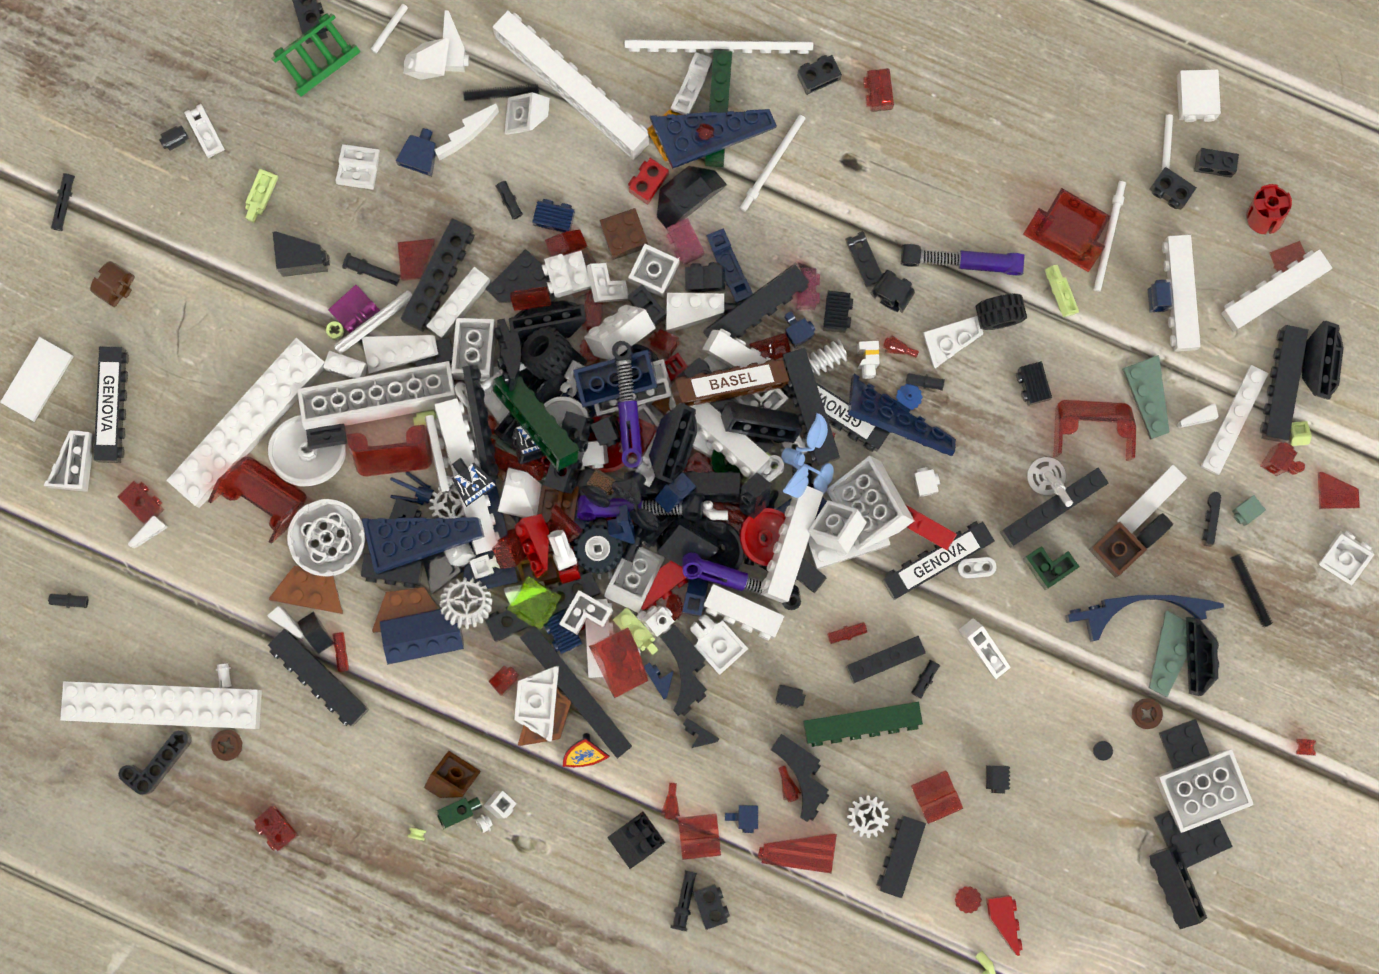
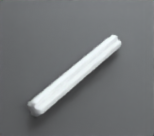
[334,291,412,354]

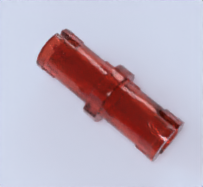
[827,622,868,644]

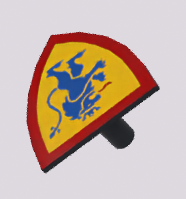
[563,733,610,768]

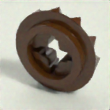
[1132,698,1163,729]
[211,730,243,761]

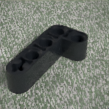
[118,730,192,795]

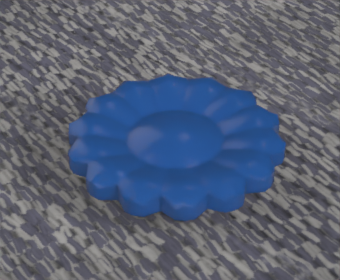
[896,384,923,410]

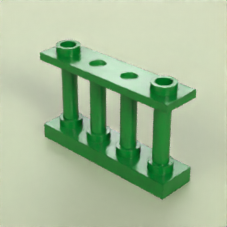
[271,13,361,97]

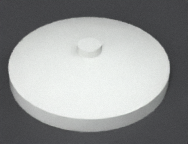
[268,415,346,486]

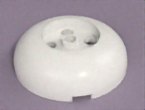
[287,499,365,576]

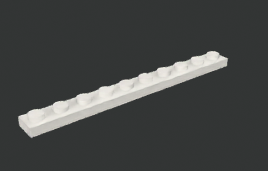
[625,39,813,54]

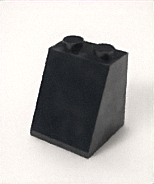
[272,231,330,277]

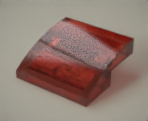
[911,770,964,824]
[678,814,721,860]

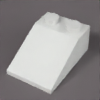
[604,547,665,613]

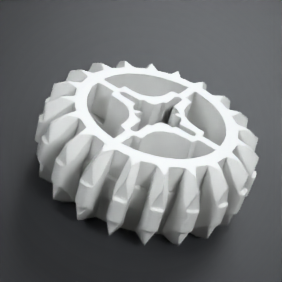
[440,577,492,629]

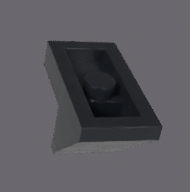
[683,718,719,748]

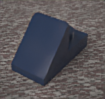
[655,472,696,514]
[608,505,635,544]
[643,663,674,700]

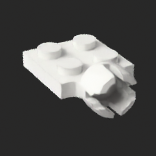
[690,615,748,675]

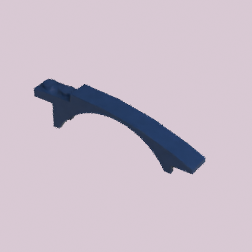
[1065,595,1224,642]

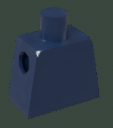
[396,128,437,177]

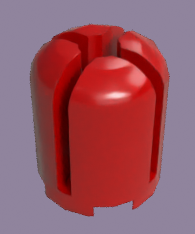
[1246,184,1292,235]

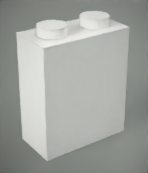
[1177,70,1221,122]

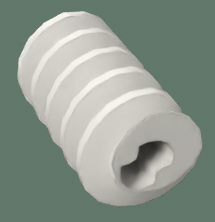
[808,339,847,376]

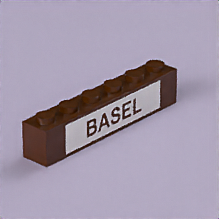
[671,359,789,407]

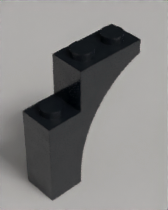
[661,625,707,716]
[770,734,830,822]

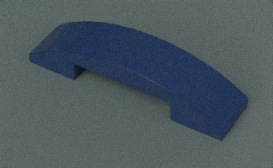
[706,228,753,303]

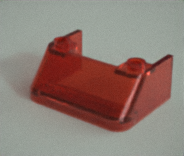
[1053,400,1136,461]
[208,457,307,544]

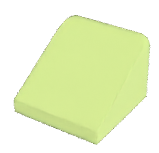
[1289,421,1312,446]

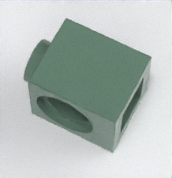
[1232,495,1266,526]

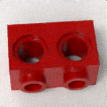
[628,158,669,205]

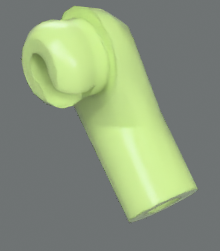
[975,951,996,974]

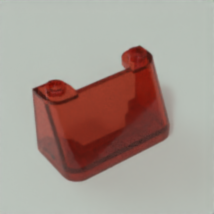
[347,425,432,477]

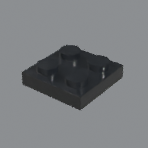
[1159,719,1210,769]

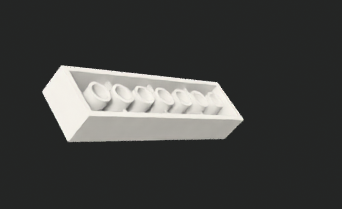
[297,361,457,431]

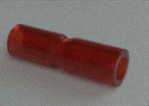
[332,632,349,672]

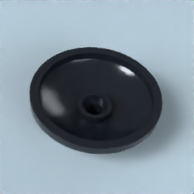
[702,521,745,570]

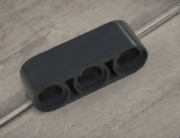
[797,558,827,593]

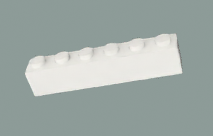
[1162,235,1201,352]
[1221,250,1332,332]
[669,395,771,478]
[761,486,824,603]

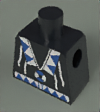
[512,420,545,465]
[452,458,496,507]

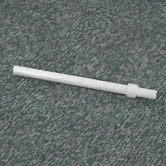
[739,115,805,212]
[1093,181,1126,292]

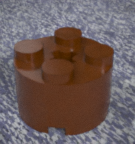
[90,261,135,307]

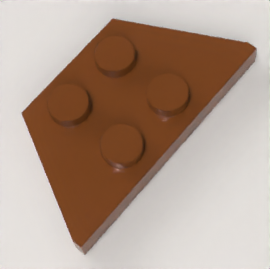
[269,566,343,614]
[372,587,439,633]
[518,688,571,746]

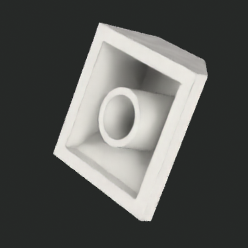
[403,38,449,80]
[505,92,550,135]
[498,468,542,518]

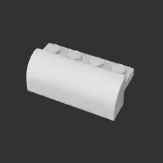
[594,359,673,416]

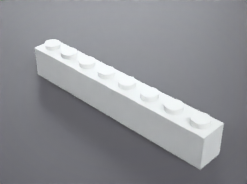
[434,398,501,554]

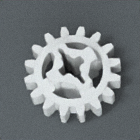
[429,484,465,518]
[847,795,890,838]

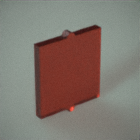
[1269,241,1306,272]

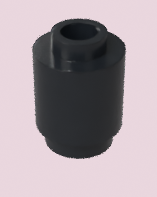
[159,125,189,151]

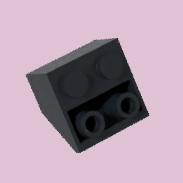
[607,811,666,869]

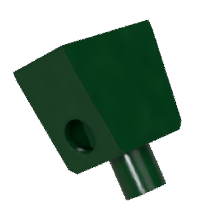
[436,797,482,830]

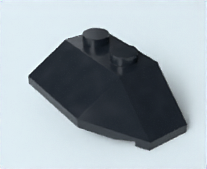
[657,166,727,232]
[509,300,587,341]
[1302,321,1344,400]
[649,403,697,483]
[1186,617,1220,696]

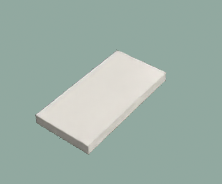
[0,337,74,422]

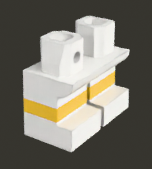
[857,341,879,379]

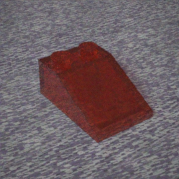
[589,627,648,698]

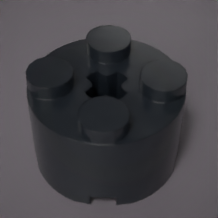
[870,270,915,313]

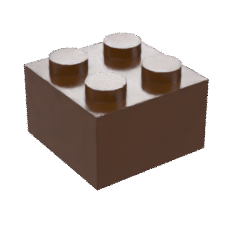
[599,208,648,260]
[1089,522,1147,578]

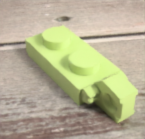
[245,169,278,223]
[1045,265,1079,317]
[613,607,658,655]

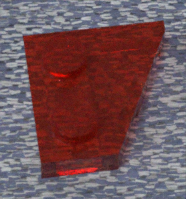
[397,238,435,281]
[1318,472,1360,509]
[547,504,583,548]

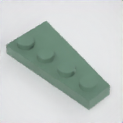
[1122,355,1170,440]

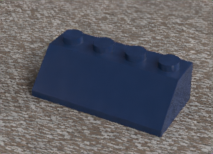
[573,350,658,408]
[380,608,464,665]

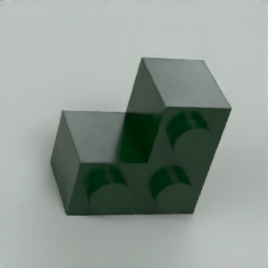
[1023,546,1080,590]

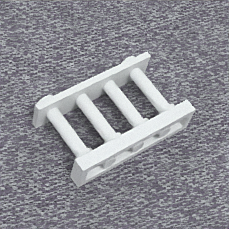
[425,408,481,493]

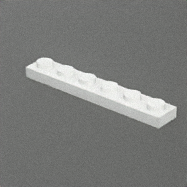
[1201,365,1269,475]

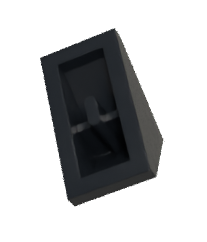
[297,611,335,654]

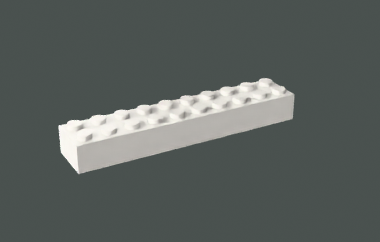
[493,11,649,160]
[166,338,325,508]
[60,681,262,729]

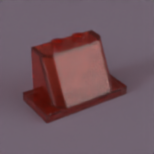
[1023,188,1111,272]

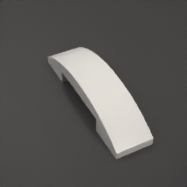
[670,52,713,115]

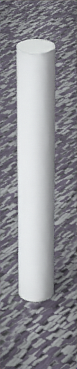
[370,4,408,54]
[1162,114,1173,170]

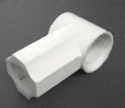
[548,530,577,571]

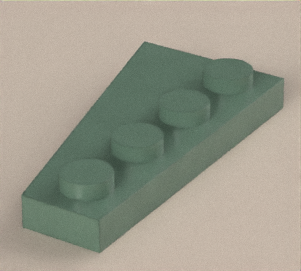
[1149,611,1187,697]

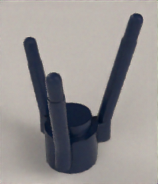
[390,471,434,505]

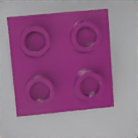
[328,285,380,333]

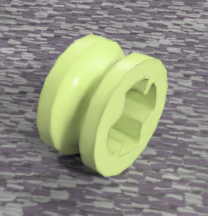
[326,321,344,340]
[407,827,427,841]

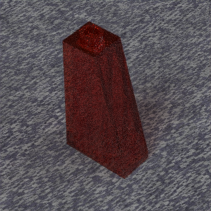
[758,833,837,874]

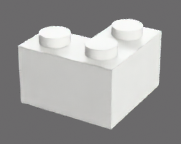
[735,389,788,410]
[559,591,613,635]

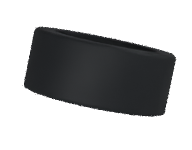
[1136,513,1173,548]

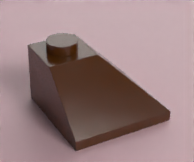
[424,751,481,798]

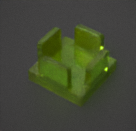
[507,576,561,630]

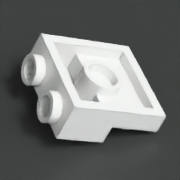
[542,251,591,298]
[1319,530,1374,586]

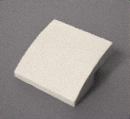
[336,144,380,190]

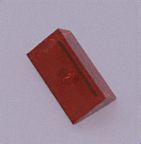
[510,286,552,311]
[749,333,791,360]

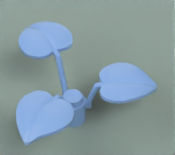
[781,413,834,498]

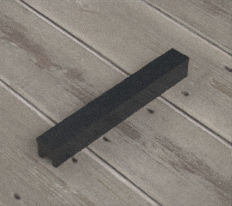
[520,626,632,759]

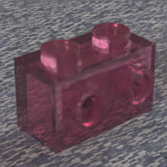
[666,218,704,265]
[796,268,820,310]

